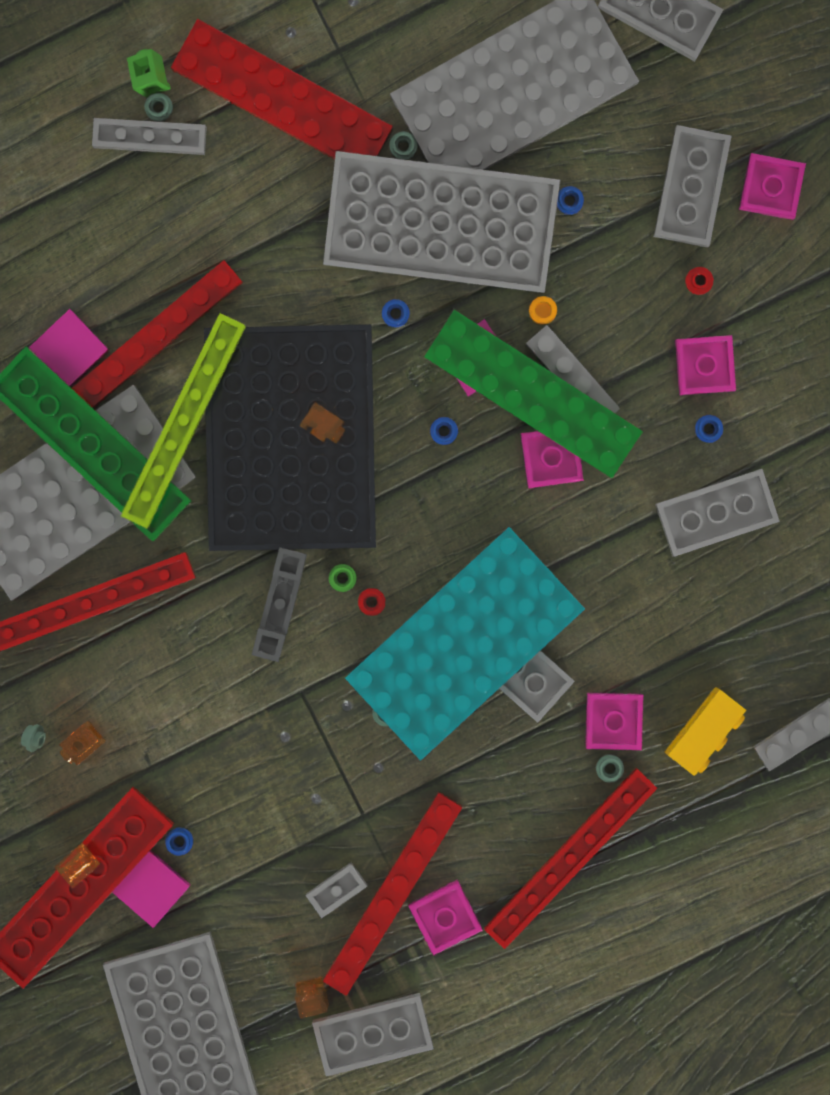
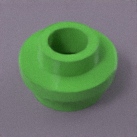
[329,564,357,592]

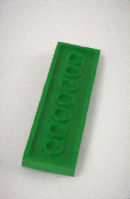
[424,310,643,478]
[0,346,192,541]

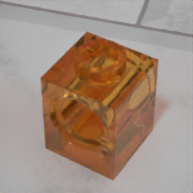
[54,843,100,888]

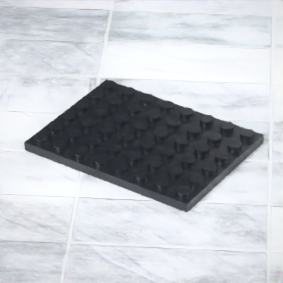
[204,324,376,551]

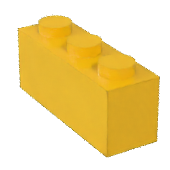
[664,687,746,776]

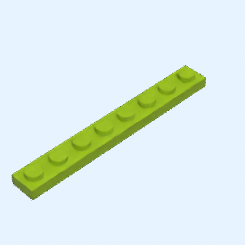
[121,313,246,529]

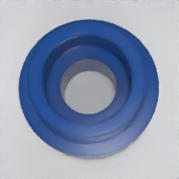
[557,186,584,215]
[382,299,410,328]
[695,415,723,443]
[430,417,458,445]
[165,827,193,856]

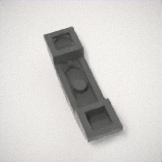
[252,547,307,662]

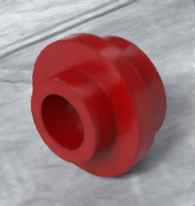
[685,267,714,295]
[358,588,386,616]

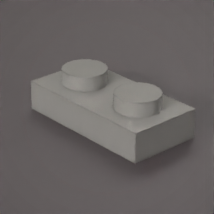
[306,862,367,918]

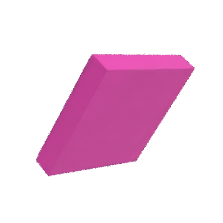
[739,153,806,220]
[30,309,109,387]
[675,335,736,395]
[521,431,584,488]
[585,693,643,750]
[112,850,191,928]
[408,879,483,955]

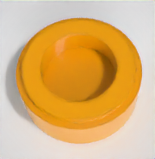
[529,296,557,325]

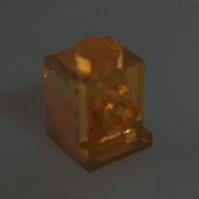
[300,402,345,444]
[59,721,106,765]
[295,976,329,1019]

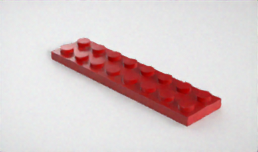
[171,18,393,160]
[0,786,174,989]

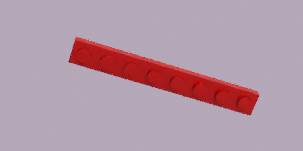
[72,260,243,408]
[0,552,196,651]
[484,768,658,949]
[323,792,462,996]

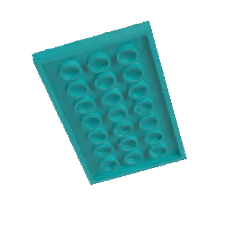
[345,527,585,761]

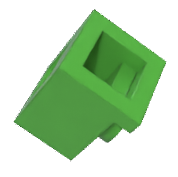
[127,49,171,98]

